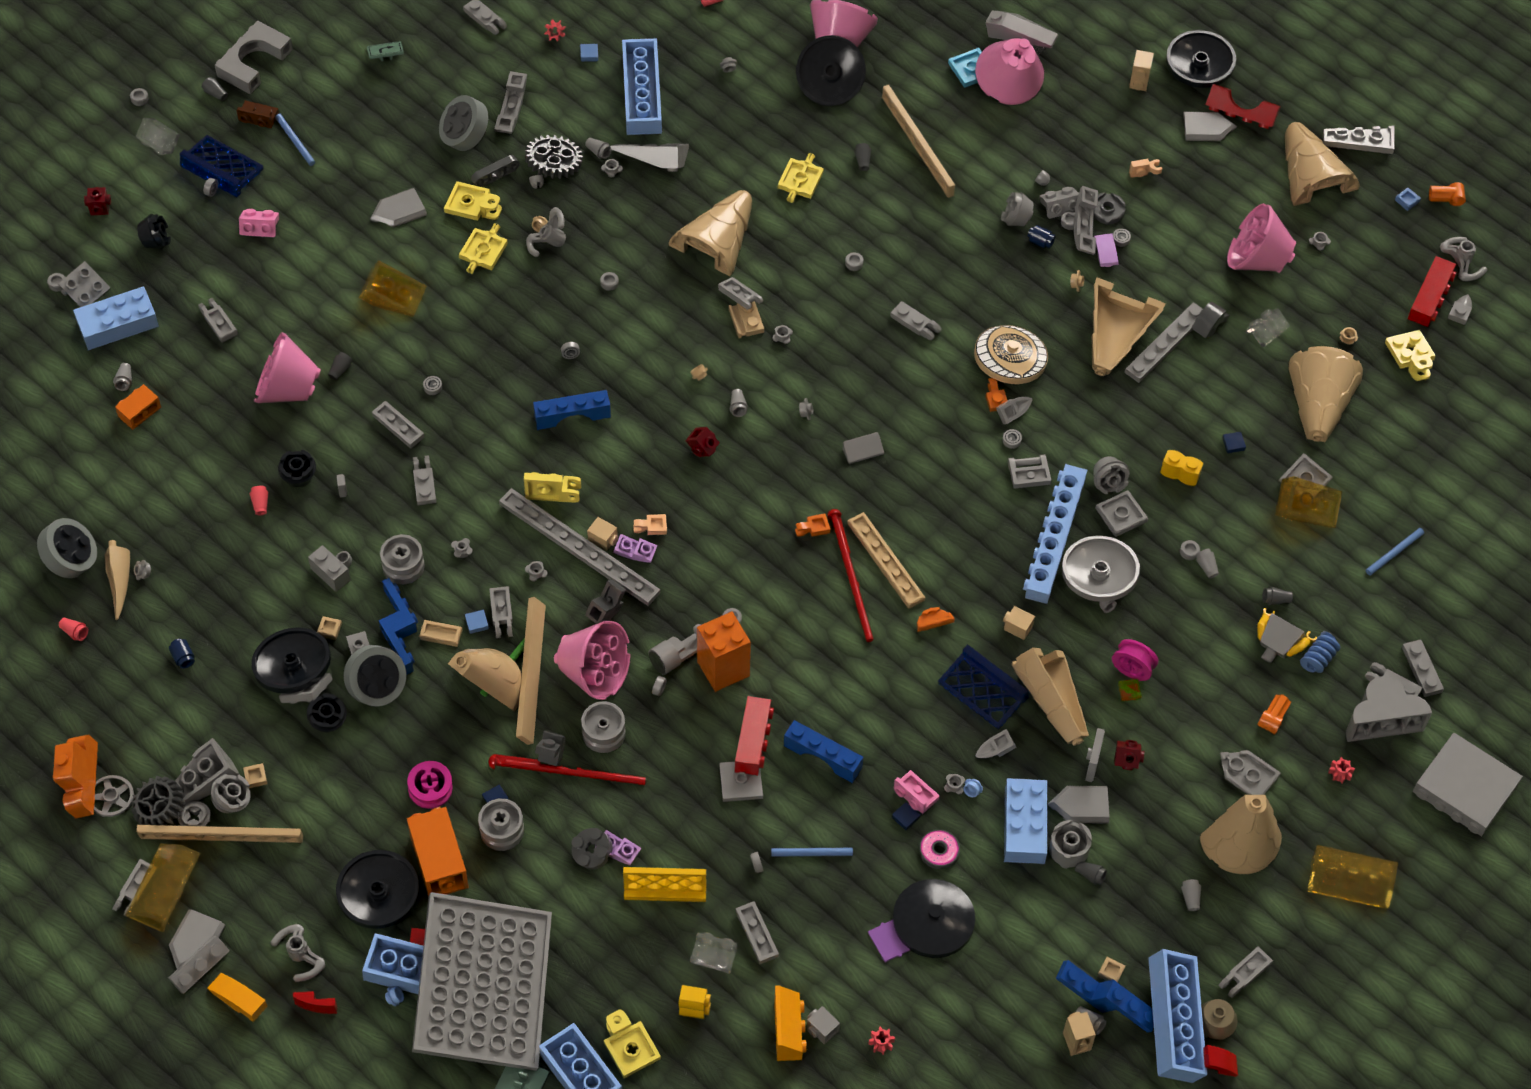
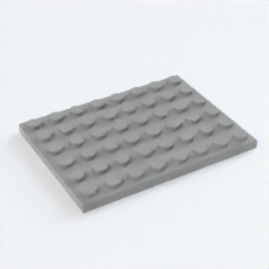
[412,892,552,1071]

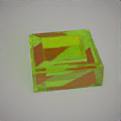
[1118,679,1142,701]

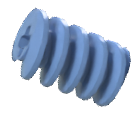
[1300,631,1341,673]

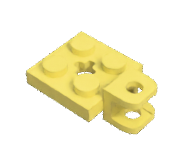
[444,181,502,221]
[1385,330,1435,381]
[524,472,581,503]
[604,1009,661,1079]

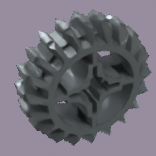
[131,776,186,826]

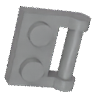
[1008,454,1051,488]

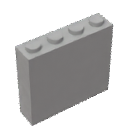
[1413,733,1523,836]

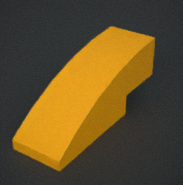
[207,973,268,1022]

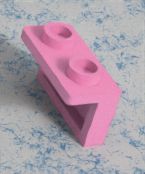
[239,209,279,237]
[894,770,940,814]

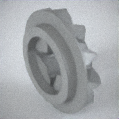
[178,801,211,826]

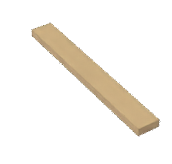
[882,85,955,198]
[516,597,546,745]
[136,825,303,843]

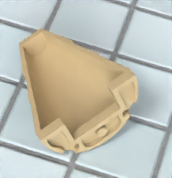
[1285,122,1360,206]
[669,190,752,276]
[1091,277,1166,376]
[1288,346,1363,442]
[448,648,522,711]
[1012,648,1089,746]
[1200,795,1282,874]

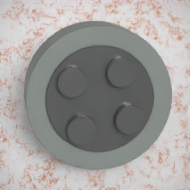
[439,95,488,151]

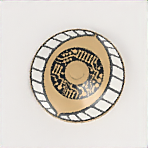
[974,325,1048,384]

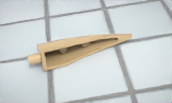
[105,540,130,620]

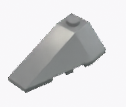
[985,10,1058,48]
[611,144,689,171]
[165,738,240,807]

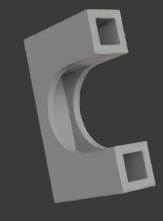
[215,20,293,94]

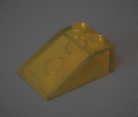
[358,260,427,317]
[1275,476,1342,528]

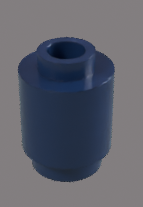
[1028,225,1056,248]
[169,639,195,669]

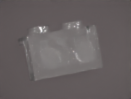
[1245,308,1290,347]
[690,932,737,974]

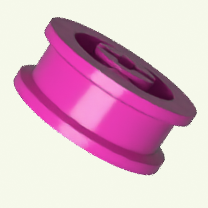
[1112,639,1159,681]
[407,761,453,809]

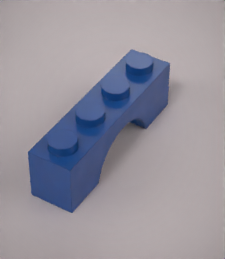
[533,390,611,430]
[784,720,863,783]

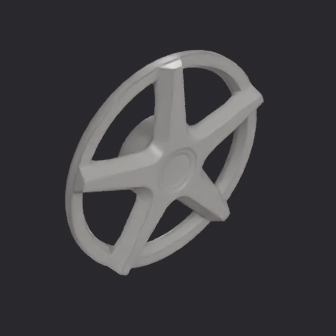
[94,775,134,817]

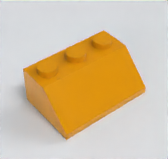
[774,986,806,1061]

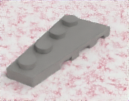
[1323,126,1394,154]

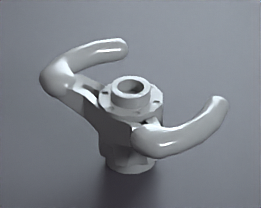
[526,207,566,257]
[1440,237,1487,281]
[271,924,325,982]

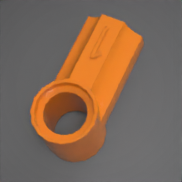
[1429,182,1466,206]
[1257,694,1291,734]

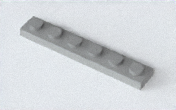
[1125,302,1203,383]

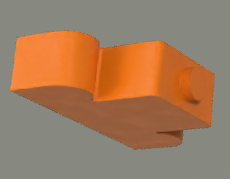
[53,735,98,818]

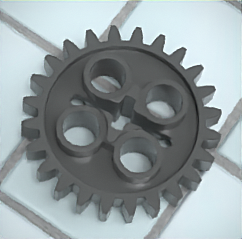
[525,135,583,179]

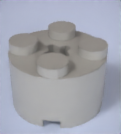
[1049,820,1092,869]

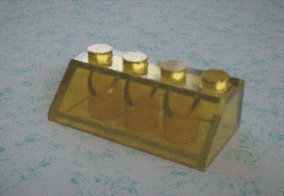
[125,843,200,932]
[1307,845,1398,909]

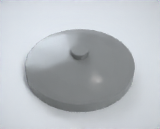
[1062,536,1140,602]

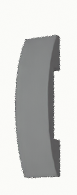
[494,71,527,134]
[1074,186,1098,255]

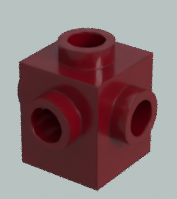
[84,187,111,216]
[685,427,720,457]
[1114,740,1144,770]

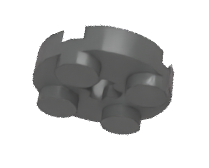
[571,828,613,870]

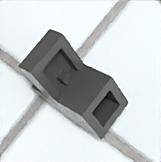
[1191,302,1230,338]
[585,579,626,624]
[535,731,566,766]

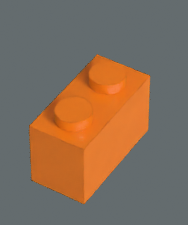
[115,384,161,430]

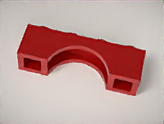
[1206,84,1281,129]

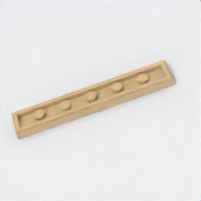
[847,512,925,609]

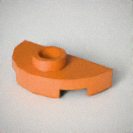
[917,607,955,632]

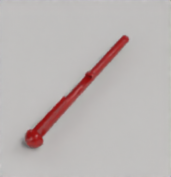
[827,509,874,642]
[488,754,646,785]

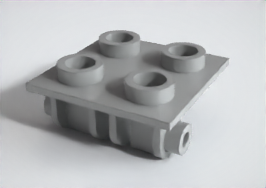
[58,261,110,307]

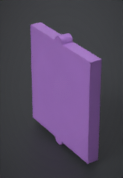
[868,920,910,962]

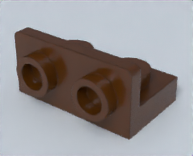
[236,100,279,128]

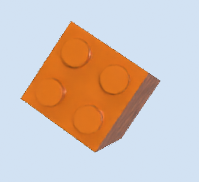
[697,611,751,692]
[407,807,469,897]

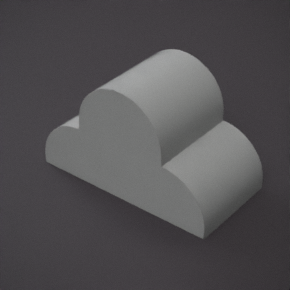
[1346,676,1432,742]

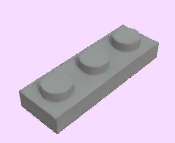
[372,401,424,448]
[1402,639,1444,697]
[735,901,779,964]
[168,935,230,994]

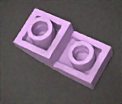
[1094,234,1119,267]
[613,534,657,563]
[595,830,641,865]

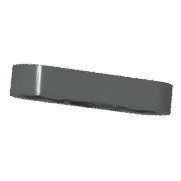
[471,155,520,187]

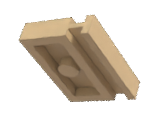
[729,301,764,338]

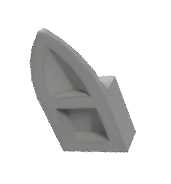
[1448,294,1472,325]
[996,397,1032,424]
[975,729,1017,758]

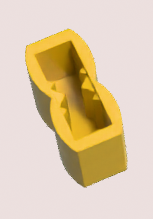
[1160,450,1203,486]
[679,985,711,1019]

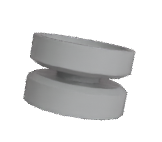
[380,534,425,585]
[581,701,626,753]
[478,798,524,851]

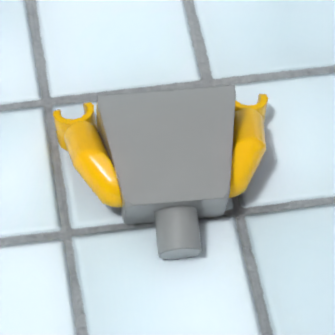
[1257,608,1317,663]

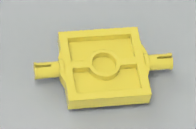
[778,153,824,203]
[459,223,508,274]

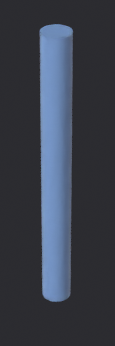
[275,114,315,166]
[1365,528,1424,576]
[771,848,853,857]

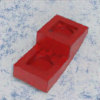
[293,991,337,1014]
[1203,1045,1238,1077]

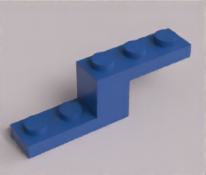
[379,578,418,675]
[1056,960,1154,1033]

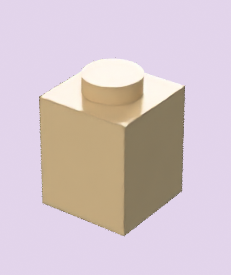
[587,517,618,551]
[1003,606,1035,640]

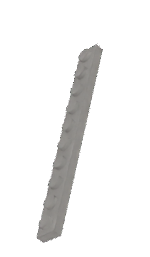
[499,488,660,606]

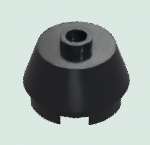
[137,214,171,249]
[278,450,316,487]
[307,694,347,733]

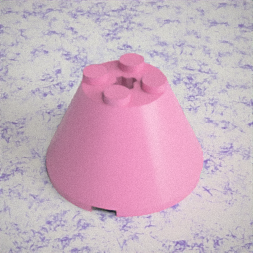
[810,0,878,47]
[975,38,1044,105]
[1227,203,1296,273]
[254,332,321,403]
[554,621,630,700]

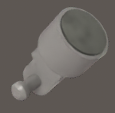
[648,624,702,675]

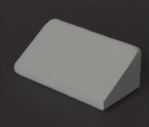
[843,432,884,464]

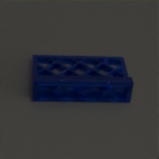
[180,135,263,197]
[938,644,1029,730]

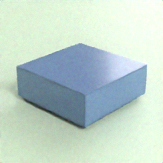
[580,44,598,62]
[1395,188,1421,211]
[465,610,489,634]

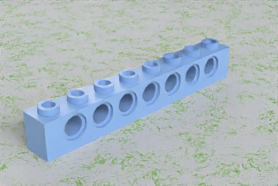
[1023,464,1087,604]

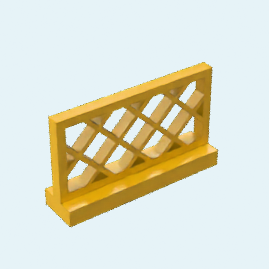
[623,867,707,902]

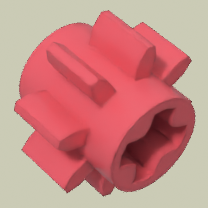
[544,19,566,41]
[1328,757,1355,784]
[868,1027,895,1055]

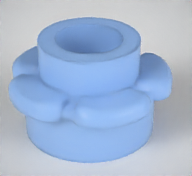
[963,779,983,797]
[385,986,404,1006]

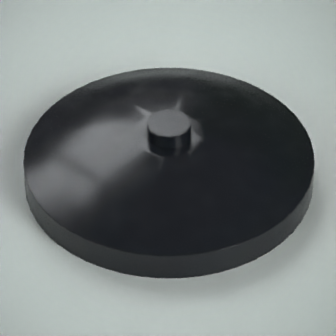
[1166,30,1236,88]
[796,35,866,106]
[252,627,331,693]
[336,850,419,929]
[893,879,975,958]

